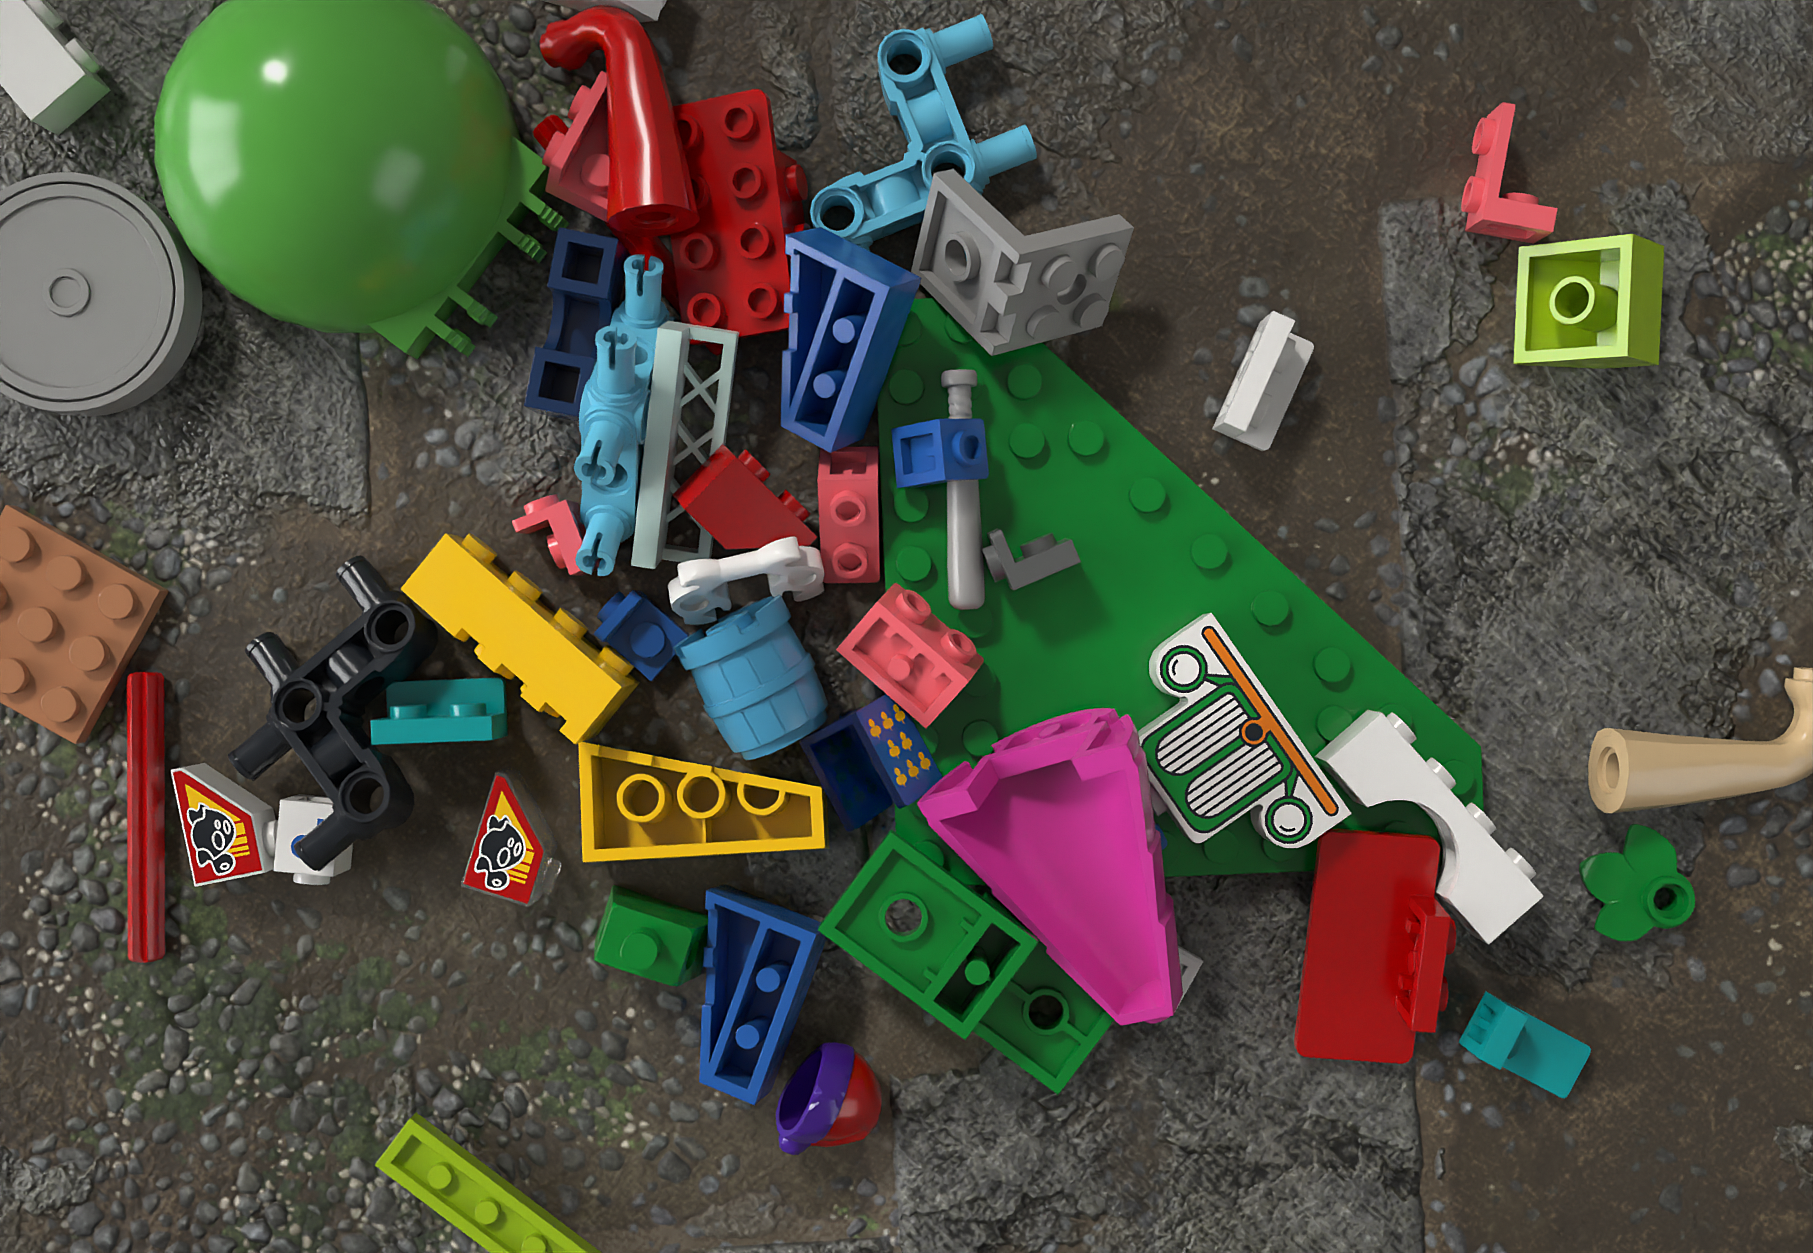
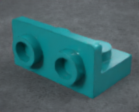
[370,678,508,745]

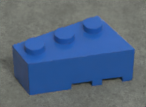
[781,227,922,453]
[699,884,827,1105]

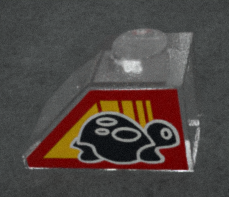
[461,767,561,907]

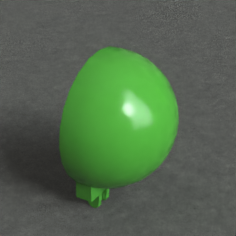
[154,0,569,359]

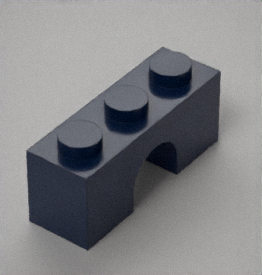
[524,227,629,422]

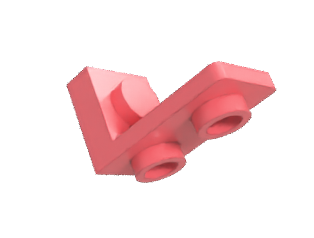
[1461,102,1558,244]
[817,446,880,583]

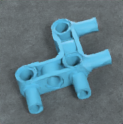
[810,14,1037,261]
[574,254,677,576]

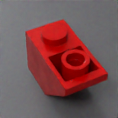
[672,444,817,549]

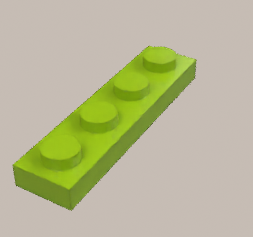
[375,1112,602,1253]

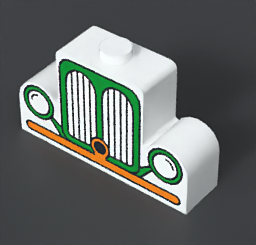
[1138,613,1351,848]

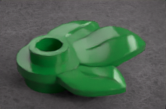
[1579,824,1695,941]

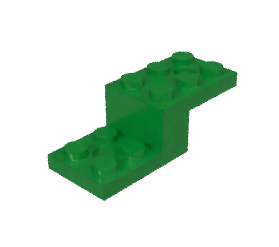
[818,829,1114,1095]

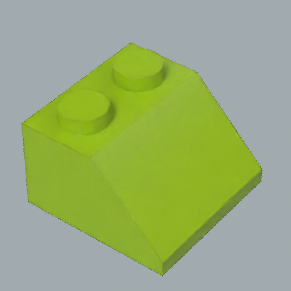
[1513,234,1664,369]

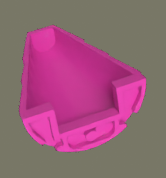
[917,708,1183,1026]

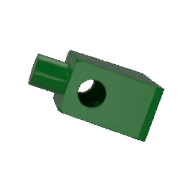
[594,885,708,987]

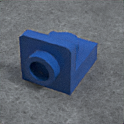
[891,419,989,488]
[593,590,690,681]

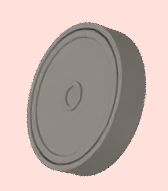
[0,172,203,417]

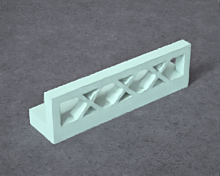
[631,321,739,569]

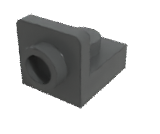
[982,528,1081,590]

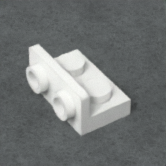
[1212,311,1314,451]

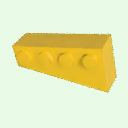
[401,533,640,744]

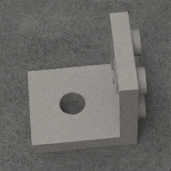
[911,169,1134,356]

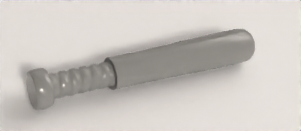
[941,369,985,610]

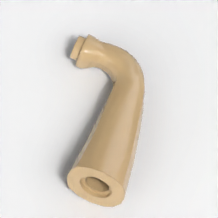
[1588,667,1813,813]

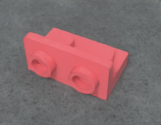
[542,71,609,223]
[836,583,984,728]

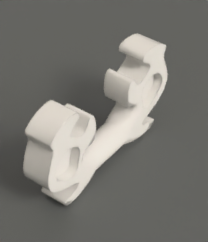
[668,536,825,625]

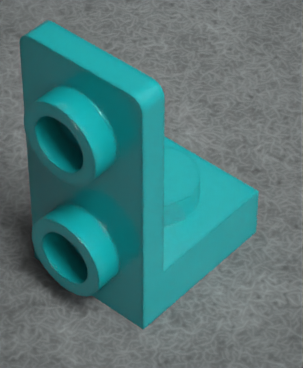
[1458,991,1591,1098]

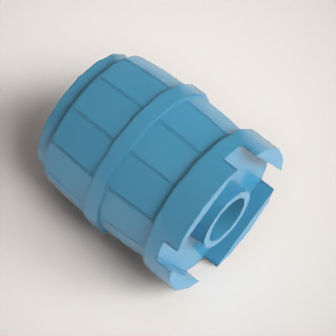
[673,595,828,760]

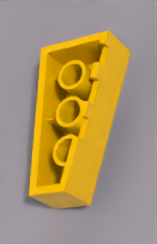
[578,742,829,862]

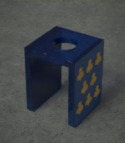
[799,694,942,832]

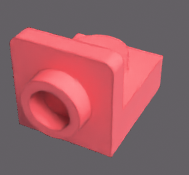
[512,494,600,576]

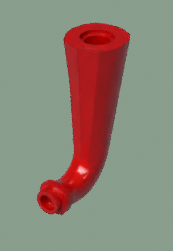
[540,5,700,237]

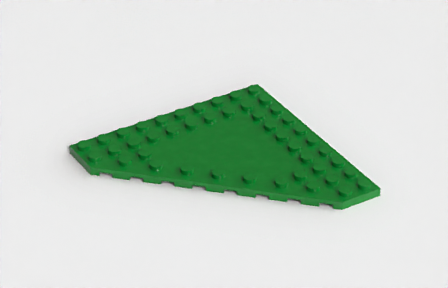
[877,298,1484,885]

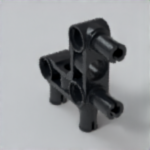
[228,555,438,872]

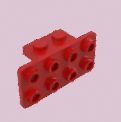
[670,89,811,346]
[1294,828,1456,1064]

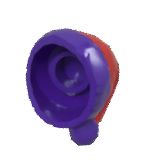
[776,1042,882,1155]

